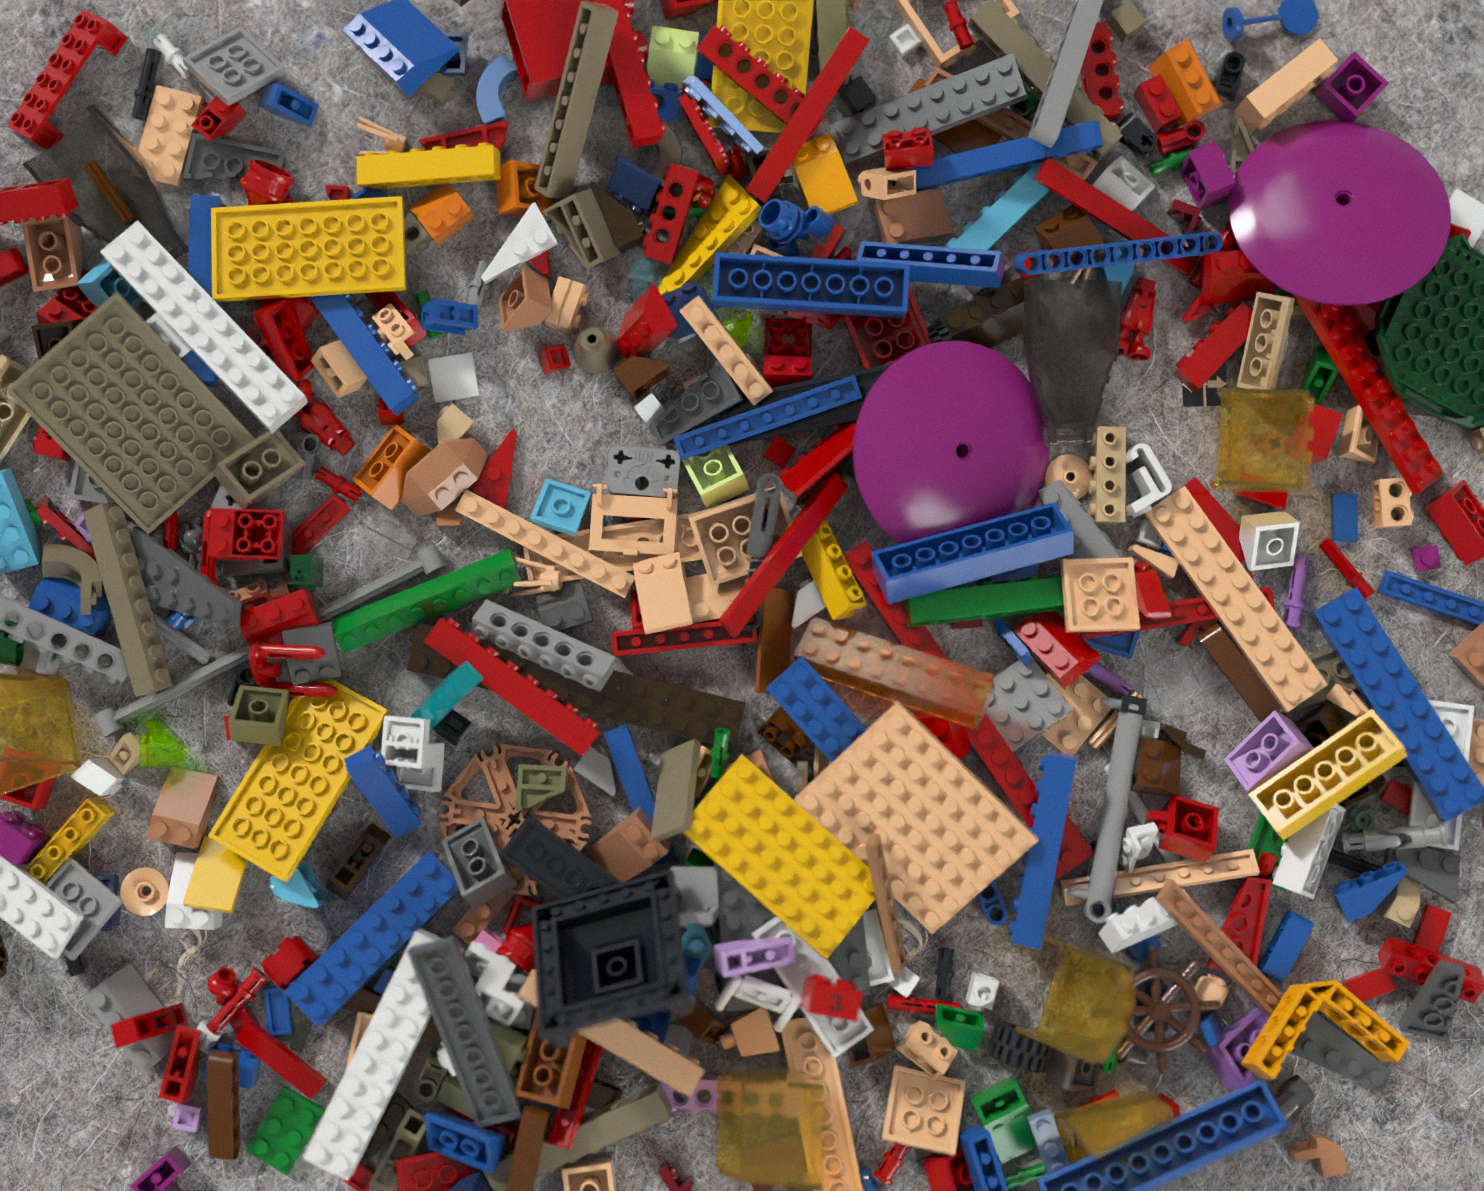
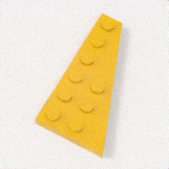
[658,174,762,295]

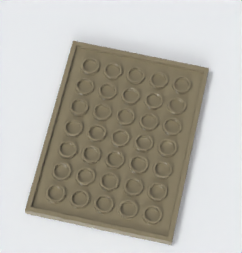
[6,292,257,534]

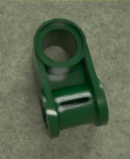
[0,620,25,667]

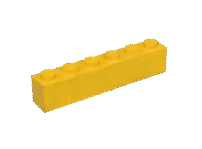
[356,143,501,189]

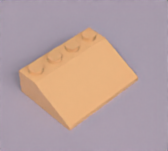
[688,486,803,586]

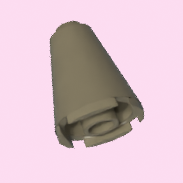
[573,327,620,374]

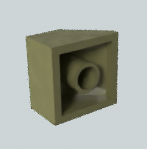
[228,685,289,746]

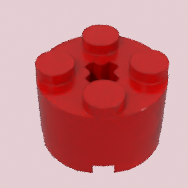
[261,936,320,992]

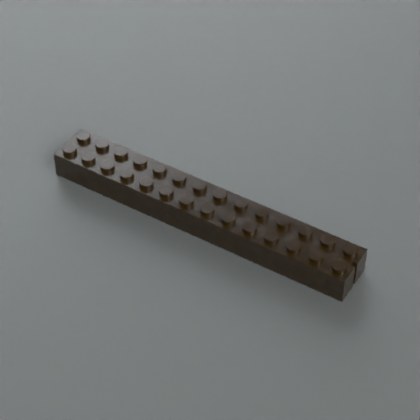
[406,623,746,749]

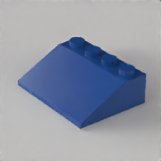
[342,0,460,97]

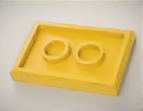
[183,836,249,914]

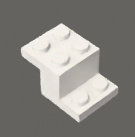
[381,715,445,792]
[464,941,524,1027]

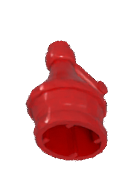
[240,159,295,206]
[496,894,553,976]

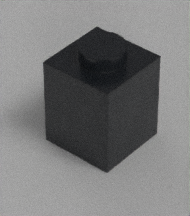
[840,75,877,115]

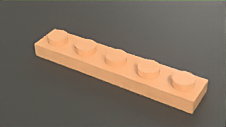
[680,295,773,405]

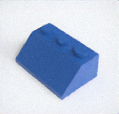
[28,577,112,636]
[425,1112,507,1174]

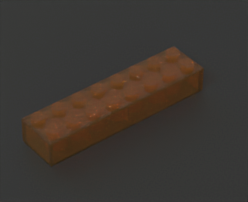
[794,616,995,730]

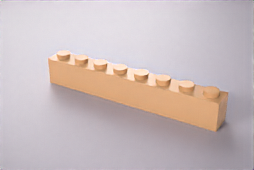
[517,970,705,1097]

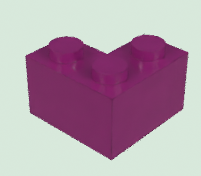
[130,1146,191,1191]

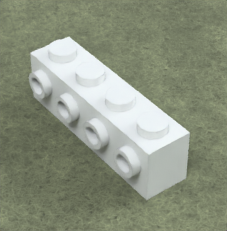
[1099,888,1189,954]

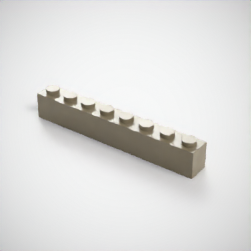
[534,0,619,199]
[968,0,1123,162]
[83,502,173,697]
[483,1081,673,1191]

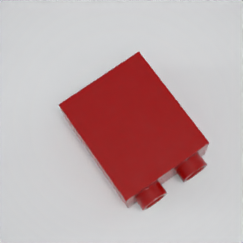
[500,0,648,102]

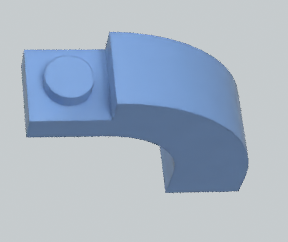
[476,54,519,125]

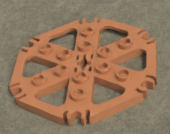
[439,744,593,896]

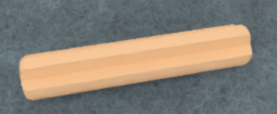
[1088,691,1143,749]

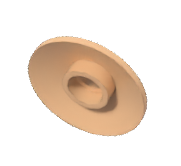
[1045,454,1092,499]
[120,867,169,916]

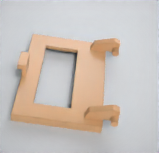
[589,483,678,556]

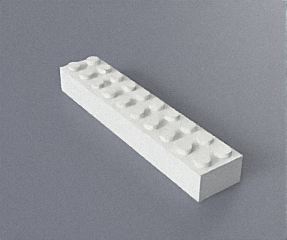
[100,221,308,434]
[303,928,464,1181]

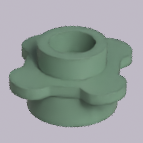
[1350,808,1375,832]

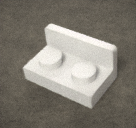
[1118,822,1158,873]

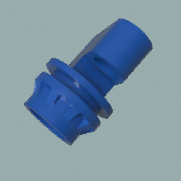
[759,199,834,257]

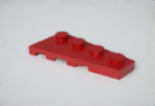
[1206,876,1272,970]

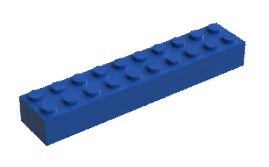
[1309,587,1484,822]
[1037,1079,1288,1191]

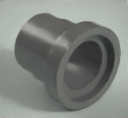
[1118,1047,1147,1069]

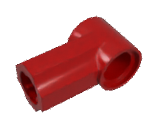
[1156,119,1205,156]

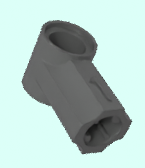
[290,431,321,480]
[1274,1075,1315,1119]

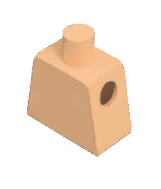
[858,167,916,200]
[720,1007,780,1057]

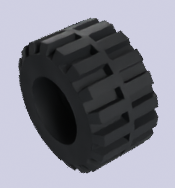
[987,1022,1054,1073]

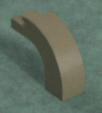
[652,123,682,192]
[42,543,102,615]
[369,1108,426,1191]

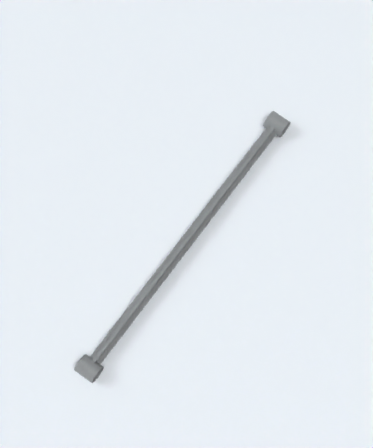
[94,545,446,738]

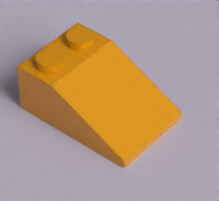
[790,133,858,215]

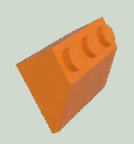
[1148,38,1224,127]
[352,424,431,510]

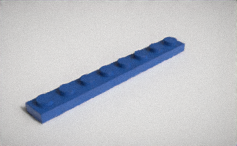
[673,375,863,460]

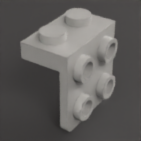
[19,623,65,675]
[671,866,719,927]

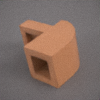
[1287,1132,1348,1177]

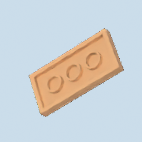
[132,85,204,188]

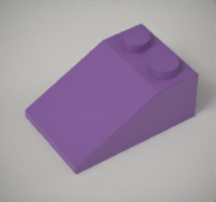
[1204,1007,1269,1090]

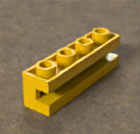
[801,521,867,620]
[25,797,115,885]

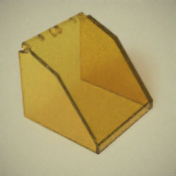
[0,673,82,795]
[716,1070,824,1191]

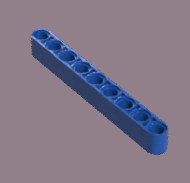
[892,121,1104,192]
[1013,232,1223,275]

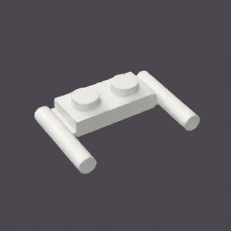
[715,974,802,1032]

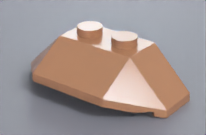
[401,437,488,517]

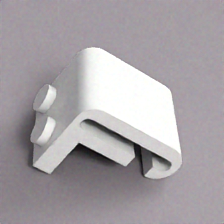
[1125,443,1172,518]

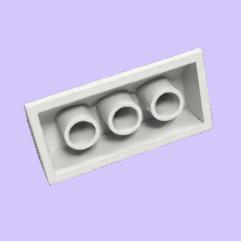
[1272,804,1346,899]

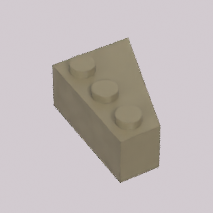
[541,189,620,269]

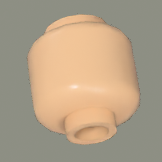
[1194,973,1229,1012]

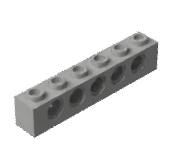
[0,596,128,684]
[471,599,615,691]

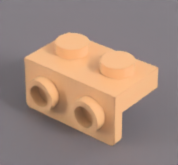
[372,303,414,361]

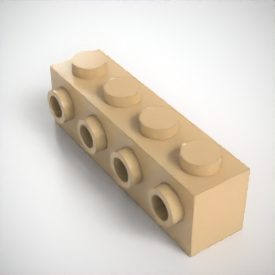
[1088,426,1126,524]

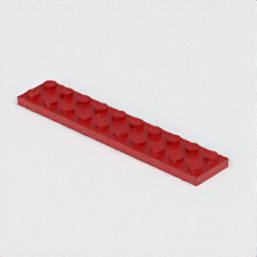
[1293,294,1443,495]

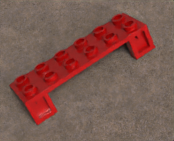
[8,10,128,154]

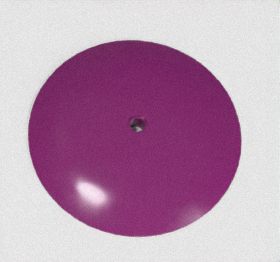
[1229,120,1451,305]
[853,341,1050,544]

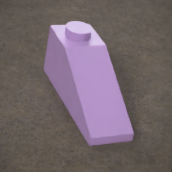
[713,937,795,977]

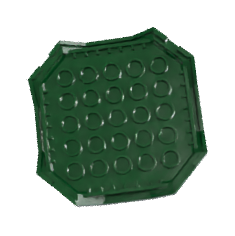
[1375,233,1484,429]

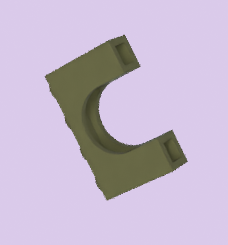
[436,1017,528,1127]

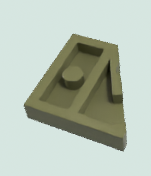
[515,764,568,811]

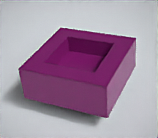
[1410,545,1441,572]

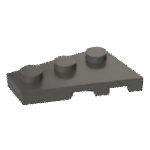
[1384,842,1461,904]

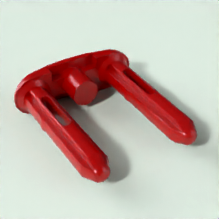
[163,509,219,586]
[248,640,338,698]

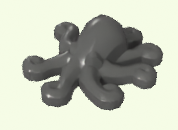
[177,516,203,571]

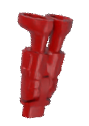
[1107,277,1156,361]
[293,379,356,456]

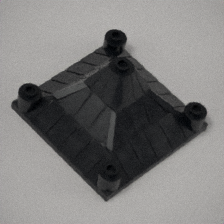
[531,869,695,1049]

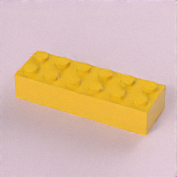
[1249,709,1408,841]

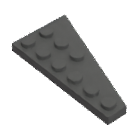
[132,526,241,627]

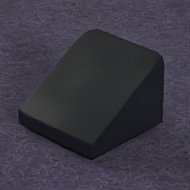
[436,710,471,746]

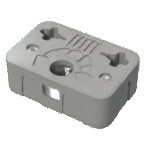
[606,445,681,499]

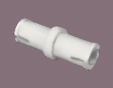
[153,34,193,79]

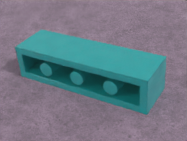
[410,661,483,732]

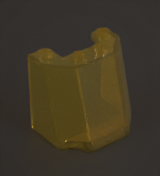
[1209,388,1315,492]
[1015,935,1136,1064]
[1054,1091,1173,1165]

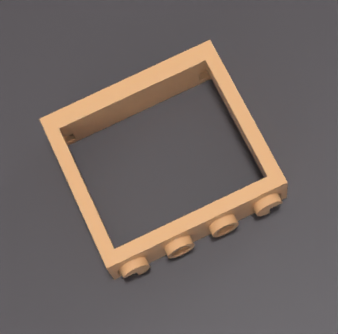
[893,0,1020,69]

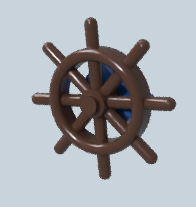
[1094,945,1221,1074]

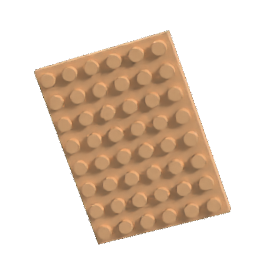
[794,701,1038,934]

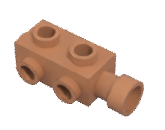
[229,579,293,612]

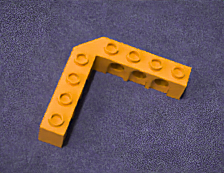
[1241,980,1410,1080]

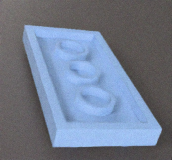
[682,75,764,154]

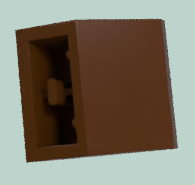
[757,705,813,763]
[847,1002,897,1068]

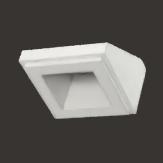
[634,393,665,428]
[886,965,920,998]

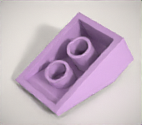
[1224,710,1314,793]

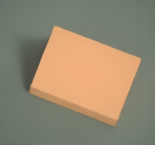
[1338,405,1380,464]

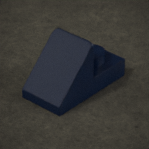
[441,32,469,76]

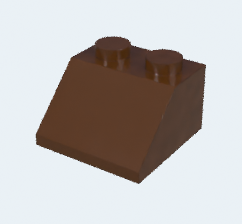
[1035,204,1105,271]
[614,356,671,401]
[1130,738,1181,797]

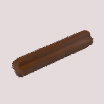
[85,160,135,225]

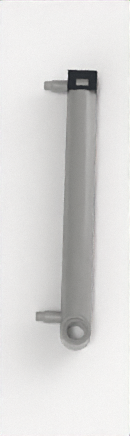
[1067,694,1148,923]

